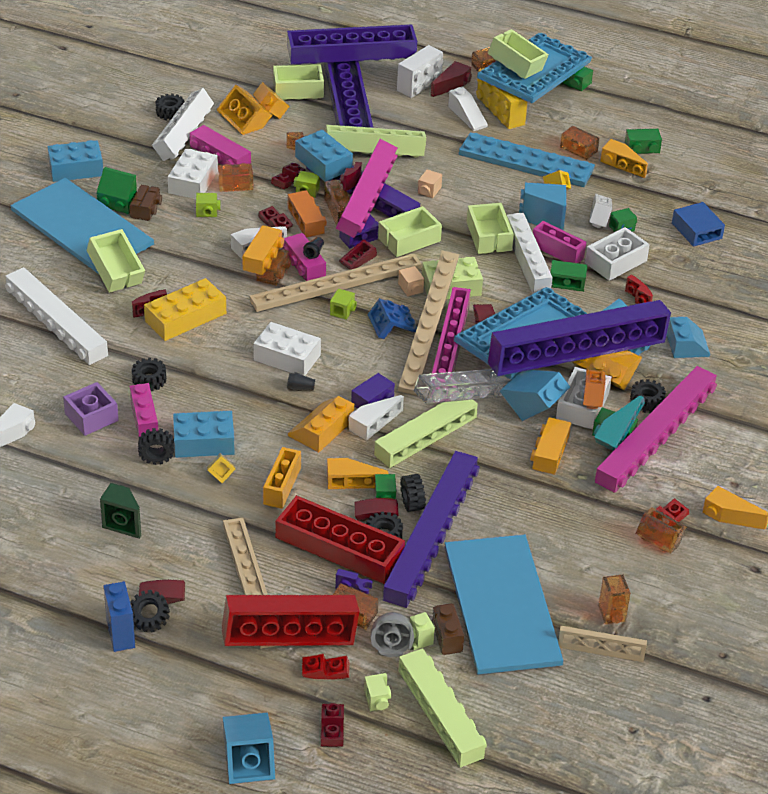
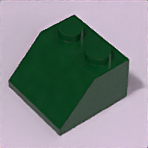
[100,483,141,539]

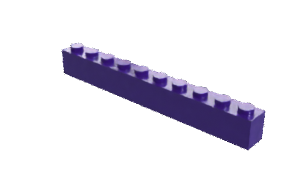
[383,451,480,608]

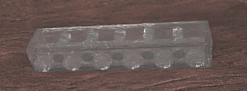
[414,369,510,404]

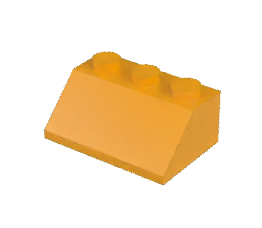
[217,84,273,135]
[571,350,642,391]
[288,396,354,453]

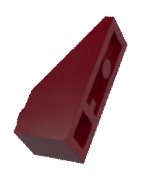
[431,61,472,97]

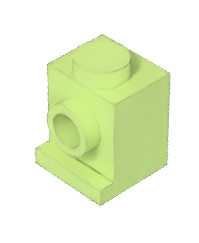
[410,612,435,650]
[364,673,391,711]

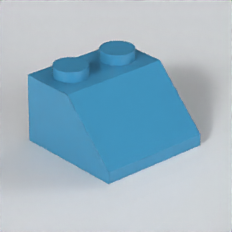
[667,317,710,358]

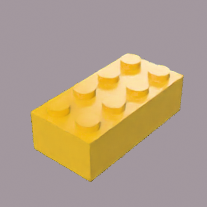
[476,68,528,129]
[144,278,227,341]

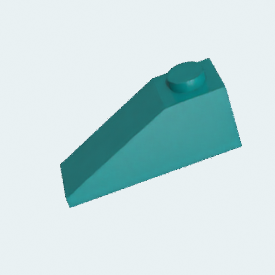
[594,396,645,451]

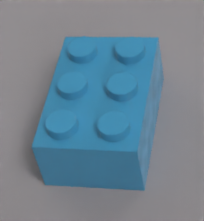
[295,129,353,182]
[47,140,103,182]
[173,411,235,458]

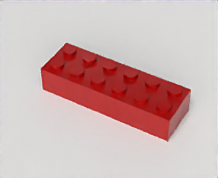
[275,495,405,584]
[222,595,360,646]

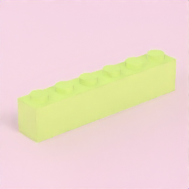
[325,125,426,158]
[374,392,478,468]
[398,648,487,768]

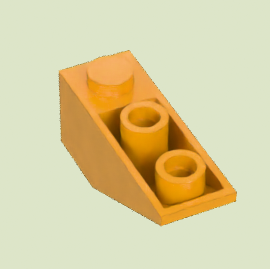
[600,139,648,178]

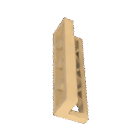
[558,626,647,662]

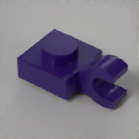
[335,569,373,597]

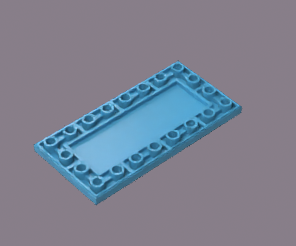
[477,33,592,103]
[10,178,154,274]
[454,287,587,380]
[444,534,564,675]

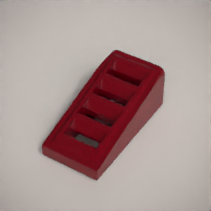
[339,239,377,270]

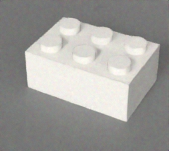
[397,45,443,98]
[168,149,218,199]
[585,227,650,281]
[254,322,321,375]
[556,367,611,429]

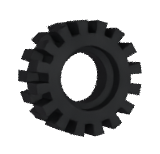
[155,93,185,121]
[132,358,167,391]
[630,379,666,413]
[138,428,174,465]
[400,474,426,512]
[366,512,403,539]
[130,590,170,632]

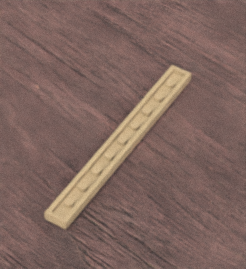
[398,250,459,396]
[250,254,422,312]

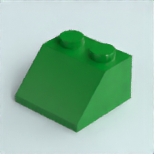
[96,167,137,214]

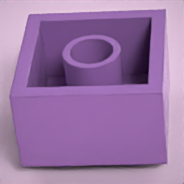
[63,382,119,436]

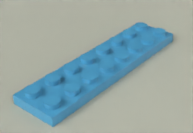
[459,132,595,187]

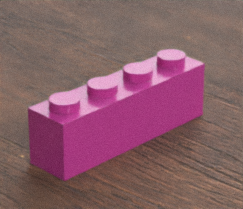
[190,125,251,174]

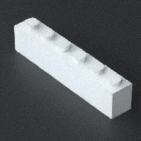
[152,88,214,161]
[507,213,552,294]

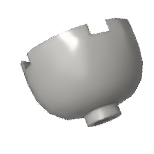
[371,612,414,657]

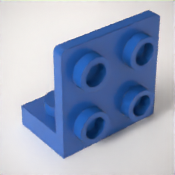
[367,298,417,339]

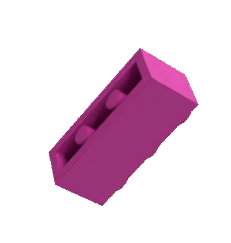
[533,221,586,263]
[282,233,326,281]
[130,383,158,438]

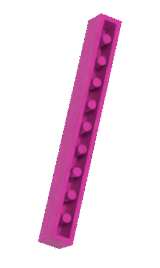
[595,366,717,493]

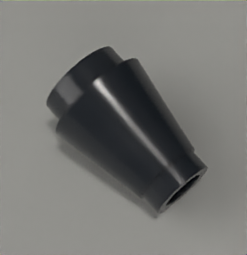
[303,237,324,259]
[287,372,315,390]

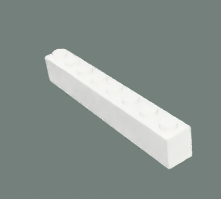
[5,267,108,365]

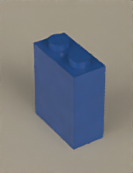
[672,202,725,247]
[103,581,135,652]

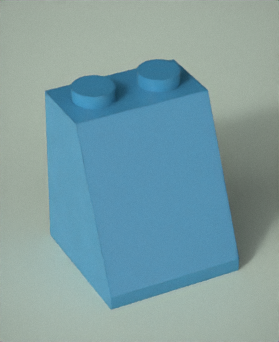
[519,182,567,230]
[500,370,570,421]
[223,713,275,784]

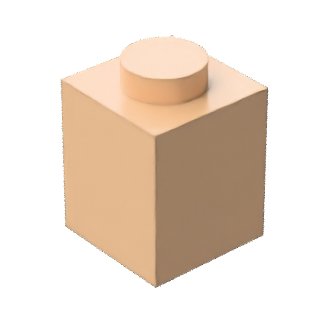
[418,169,442,198]
[398,266,424,297]

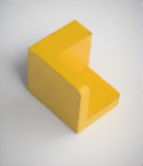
[543,170,572,190]
[207,453,236,483]

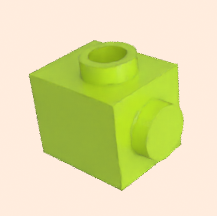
[294,171,320,198]
[196,193,221,217]
[330,288,357,320]

